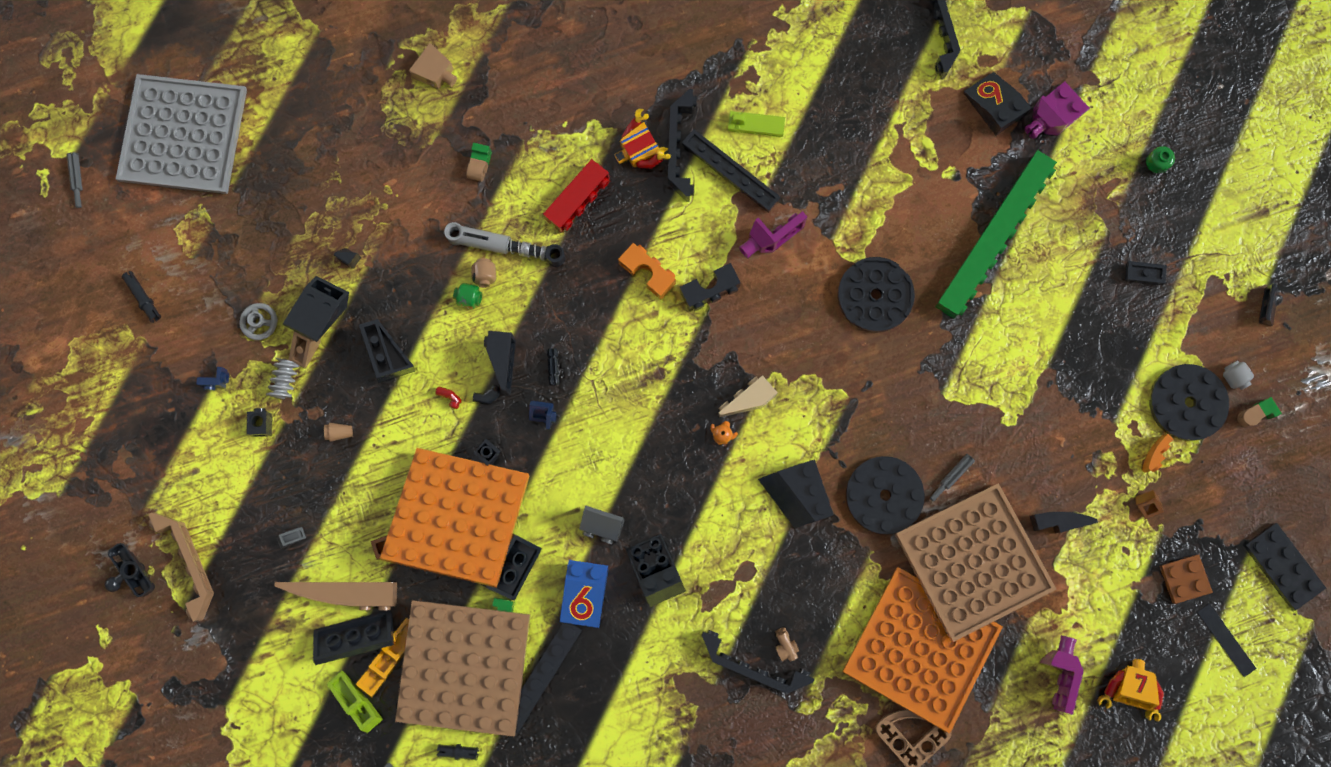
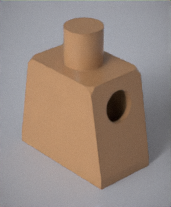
[409,43,457,89]

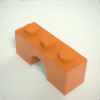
[618,243,676,300]

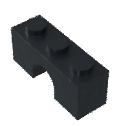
[679,263,741,311]

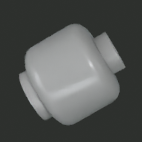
[1223,360,1254,390]

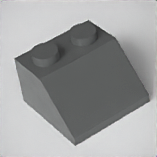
[579,505,625,544]

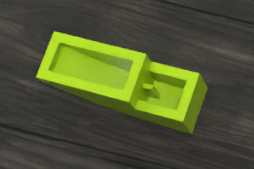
[327,671,383,733]

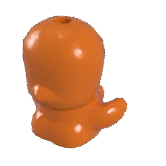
[711,421,738,445]

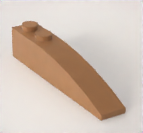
[275,582,397,610]

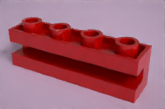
[543,159,610,233]

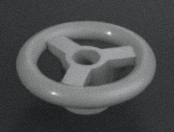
[240,303,277,340]

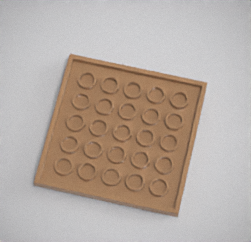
[895,483,1057,642]
[395,600,531,737]

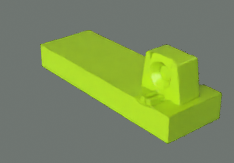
[728,111,785,137]

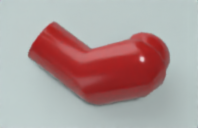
[435,386,462,409]

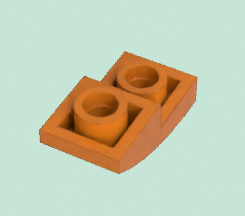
[1142,434,1174,473]

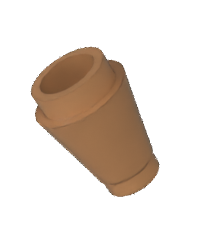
[324,423,353,442]

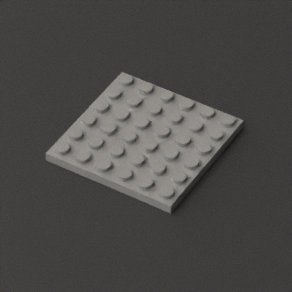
[116,74,247,194]

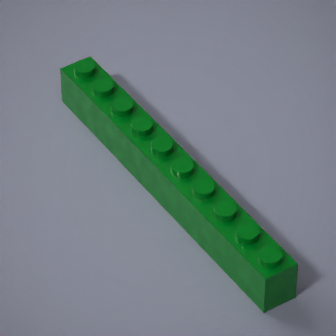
[935,150,1057,319]

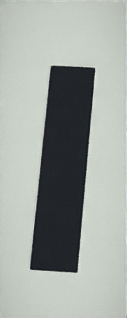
[1197,603,1257,677]

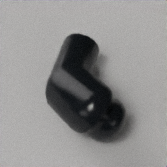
[473,385,500,404]

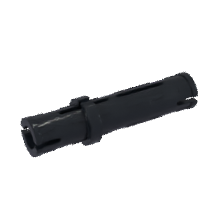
[121,271,161,323]

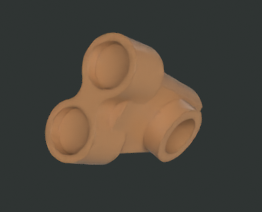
[776,627,799,661]

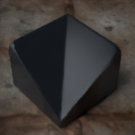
[334,248,361,269]

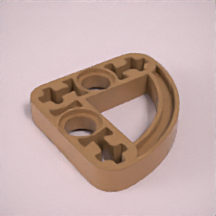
[875,709,951,767]

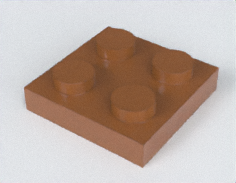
[1159,554,1213,604]

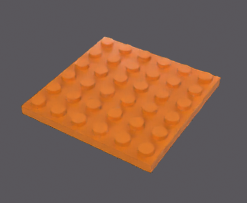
[380,448,530,588]
[842,567,1003,734]

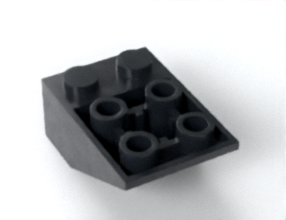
[283,276,349,342]
[626,534,686,607]

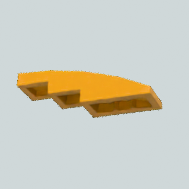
[356,618,409,698]

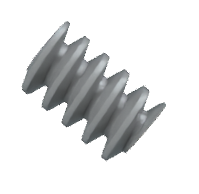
[266,358,299,400]

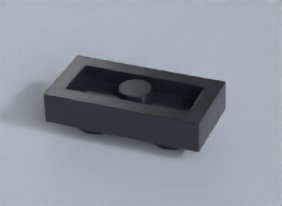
[1125,261,1167,285]

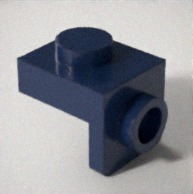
[196,367,229,391]
[529,401,557,430]

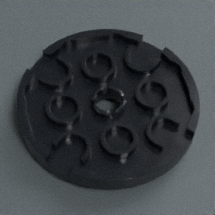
[838,257,915,332]
[1149,364,1229,441]
[846,456,925,534]

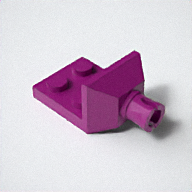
[1025,82,1090,139]
[739,211,807,259]
[1040,635,1084,715]

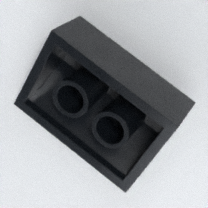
[481,533,542,601]

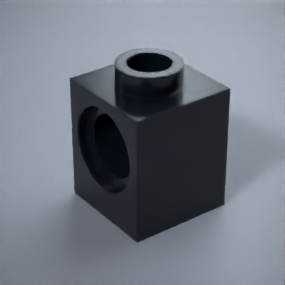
[247,408,272,437]

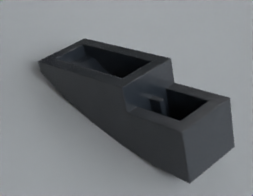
[1029,512,1098,534]

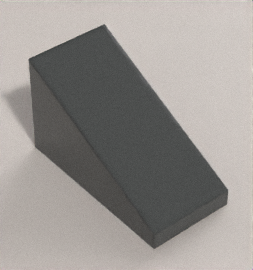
[277,527,306,549]

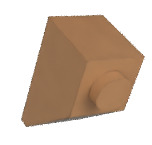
[289,331,321,368]

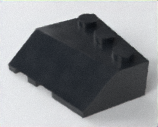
[758,459,834,529]

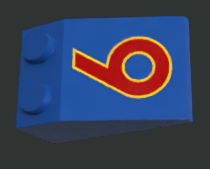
[560,560,608,628]

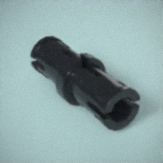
[437,744,479,761]

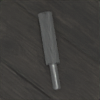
[66,152,83,208]
[930,454,975,501]

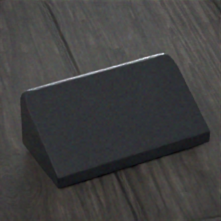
[1259,283,1279,326]

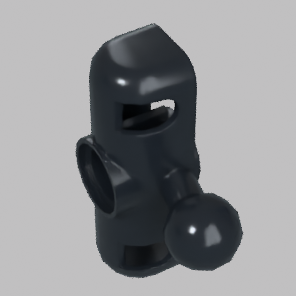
[104,543,155,597]

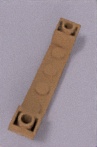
[148,513,214,622]

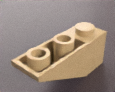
[718,375,778,417]

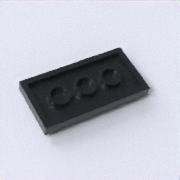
[1243,523,1326,611]
[313,610,394,665]

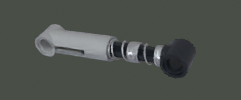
[444,222,566,267]

